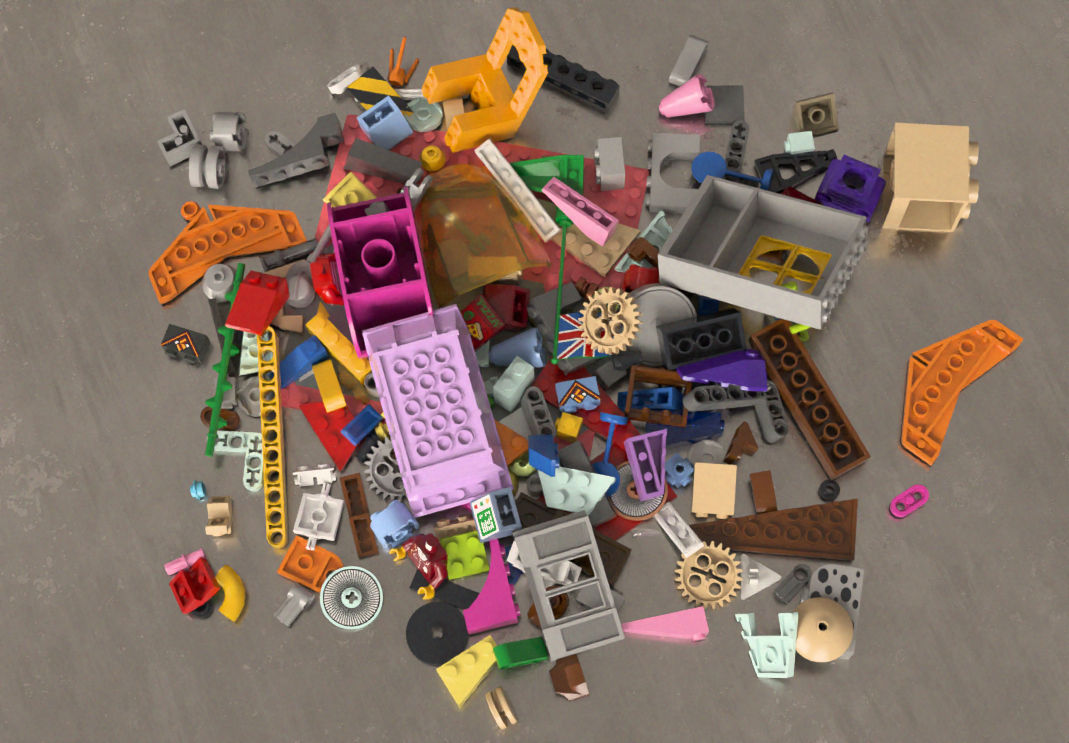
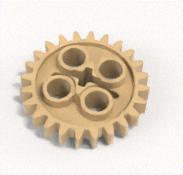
[578,287,643,354]
[675,541,743,609]

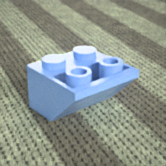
[357,95,413,150]

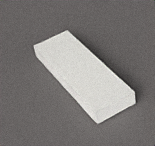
[653,502,704,558]

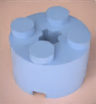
[370,500,419,549]

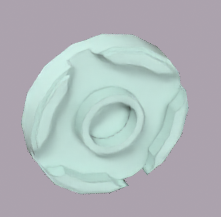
[404,98,443,132]

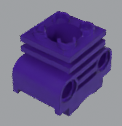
[815,154,886,222]

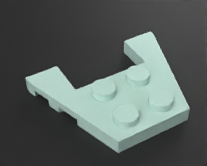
[735,612,798,678]

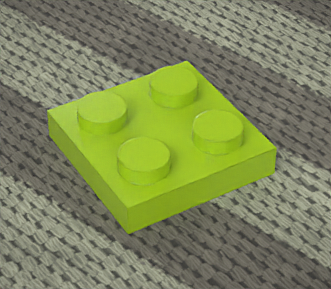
[439,530,490,580]

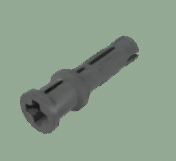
[259,238,318,272]

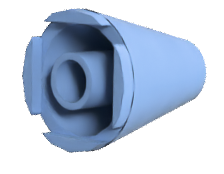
[488,328,546,368]

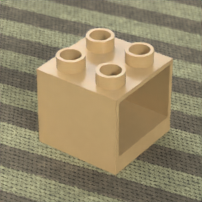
[882,123,979,232]

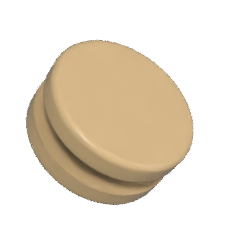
[486,686,518,729]

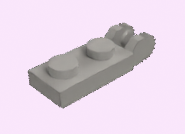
[400,168,433,211]

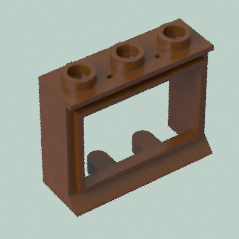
[625,365,692,427]

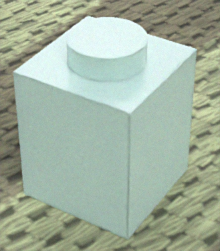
[784,131,815,154]

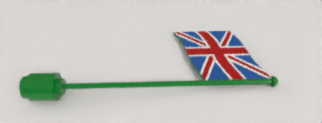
[551,206,617,364]

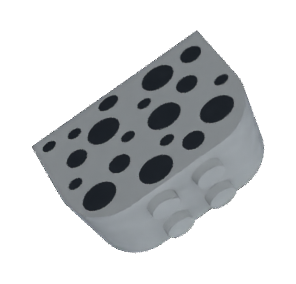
[800,564,864,660]

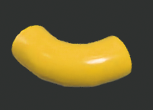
[215,564,246,622]

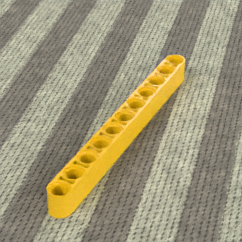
[257,326,289,549]

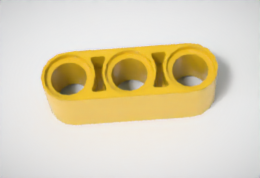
[312,359,347,413]

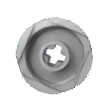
[210,112,248,151]

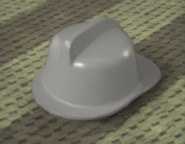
[286,261,316,308]

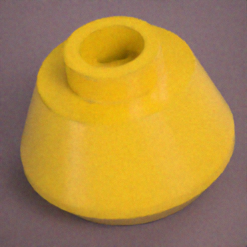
[419,146,446,171]

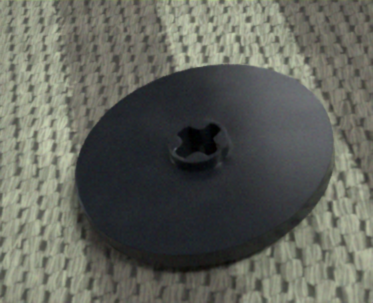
[406,602,469,665]

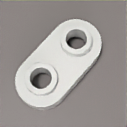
[327,65,363,94]

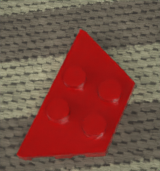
[299,402,362,472]

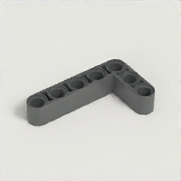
[683,380,789,443]

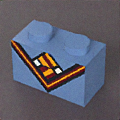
[555,376,600,414]

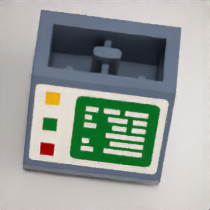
[470,487,522,543]

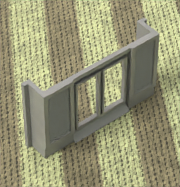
[512,510,625,662]

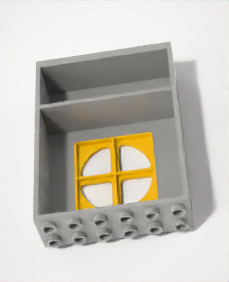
[658,175,868,330]

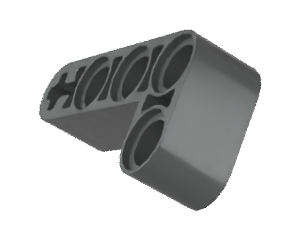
[723,120,759,188]

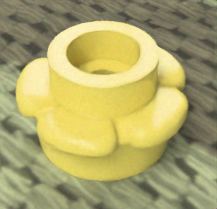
[375,422,390,442]

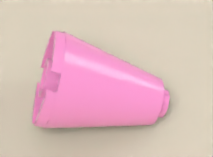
[659,73,715,118]

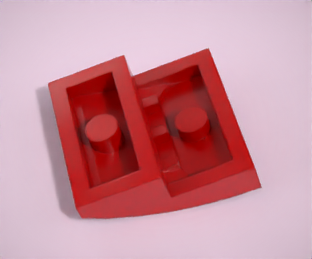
[169,557,221,614]

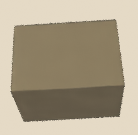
[792,92,839,136]

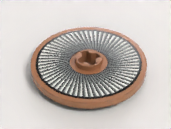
[608,461,668,521]

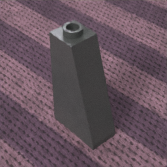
[344,138,422,184]

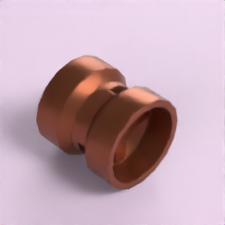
[575,277,599,303]

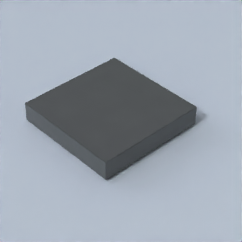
[705,85,745,124]

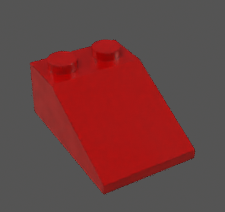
[225,270,290,336]

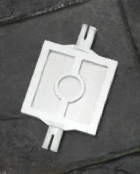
[293,483,344,550]

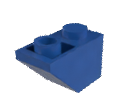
[528,435,559,477]

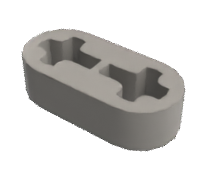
[265,131,295,156]

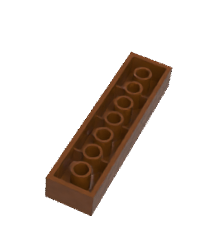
[748,318,871,480]

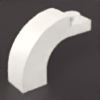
[507,541,582,585]

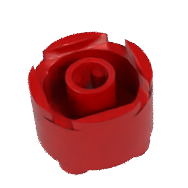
[622,264,661,293]

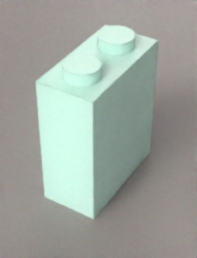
[493,356,535,413]

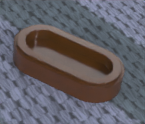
[200,406,241,431]

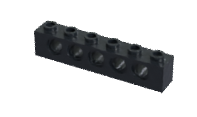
[507,45,620,112]

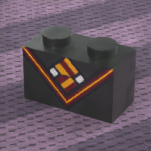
[161,324,210,363]

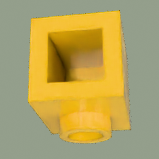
[555,412,583,443]

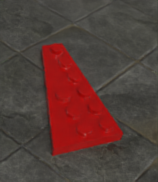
[531,355,641,452]

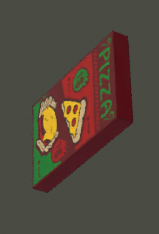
[460,294,507,352]

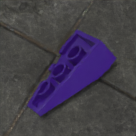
[677,349,768,391]

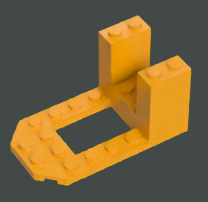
[422,7,548,153]

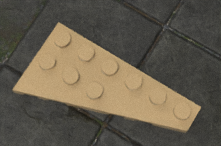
[510,198,640,278]

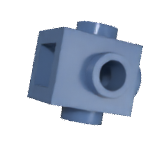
[665,452,694,488]

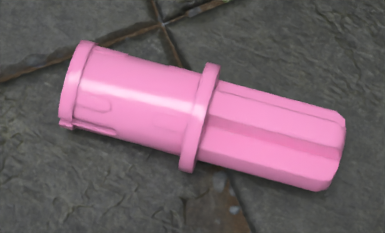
[164,548,207,575]

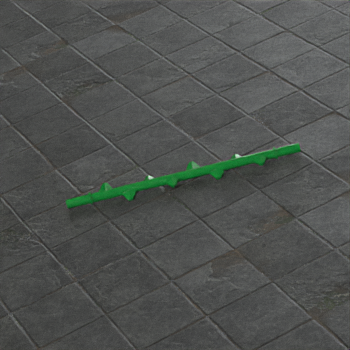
[205,263,246,457]

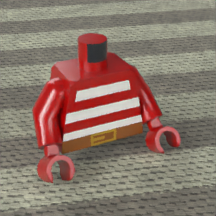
[310,253,344,306]

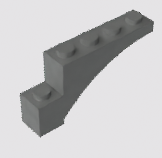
[248,113,344,187]

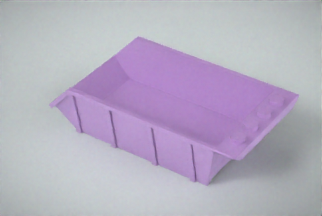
[362,304,514,518]

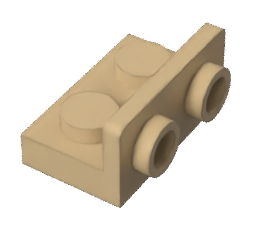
[434,514,477,543]

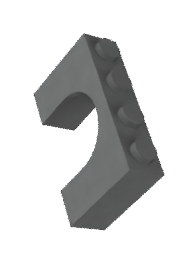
[526,282,605,376]

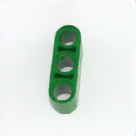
[493,637,549,670]

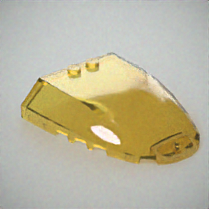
[421,164,552,309]

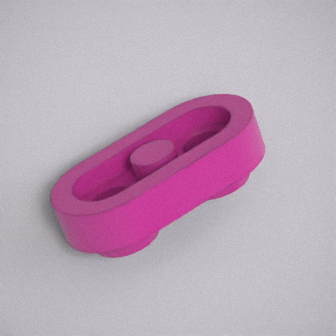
[890,484,929,517]

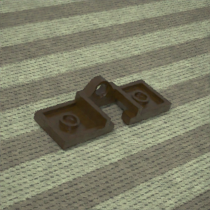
[515,492,632,587]

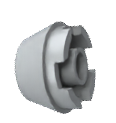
[202,264,237,302]

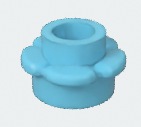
[190,480,207,500]

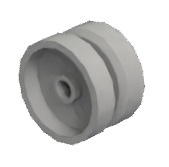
[189,144,226,189]

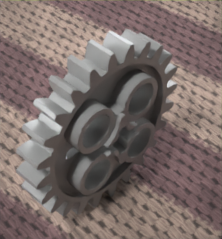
[364,436,408,501]

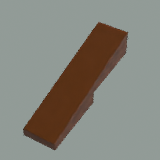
[340,473,379,558]

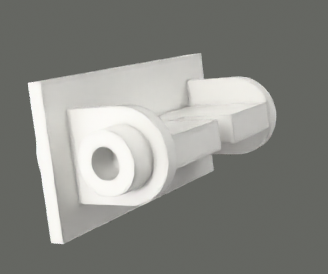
[293,463,336,487]

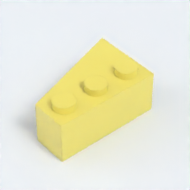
[436,635,497,708]

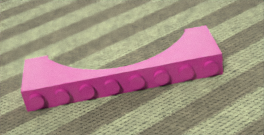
[461,502,521,635]

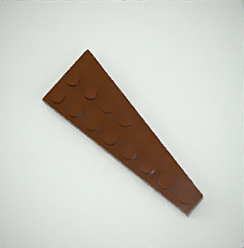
[689,499,858,561]

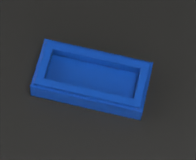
[341,404,383,446]

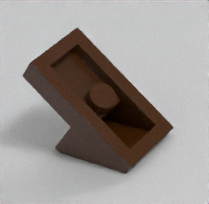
[723,421,758,465]

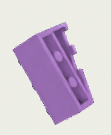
[624,429,667,502]

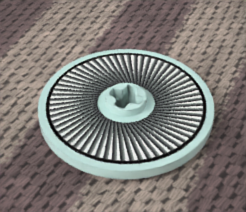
[320,566,383,629]

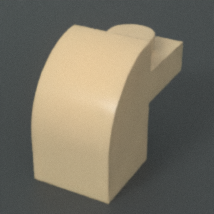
[443,97,464,131]
[206,495,232,536]

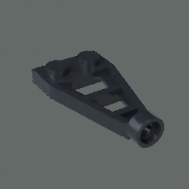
[754,149,837,194]

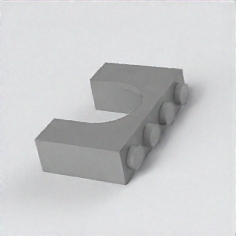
[646,133,700,214]

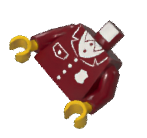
[389,533,448,600]

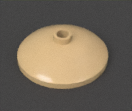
[793,597,853,662]

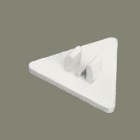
[740,554,781,600]

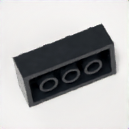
[656,308,747,370]

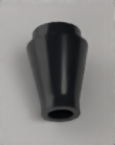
[612,351,643,371]
[355,432,384,463]

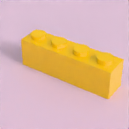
[305,312,372,387]

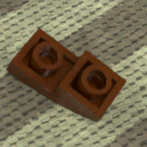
[749,470,778,514]

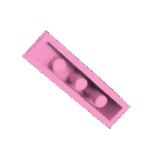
[542,177,619,246]
[621,606,709,641]

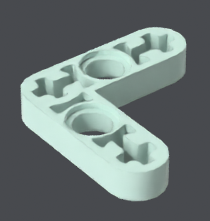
[207,431,264,492]

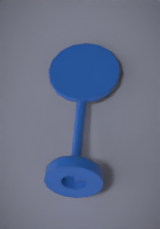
[691,152,774,191]
[592,412,628,497]

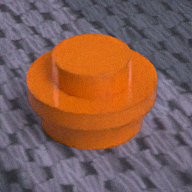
[181,201,201,221]

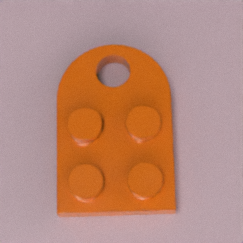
[277,535,344,593]

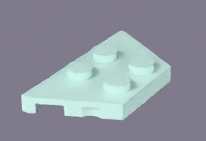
[614,211,673,273]
[538,466,616,515]

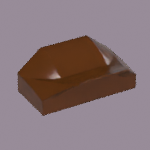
[549,654,589,701]

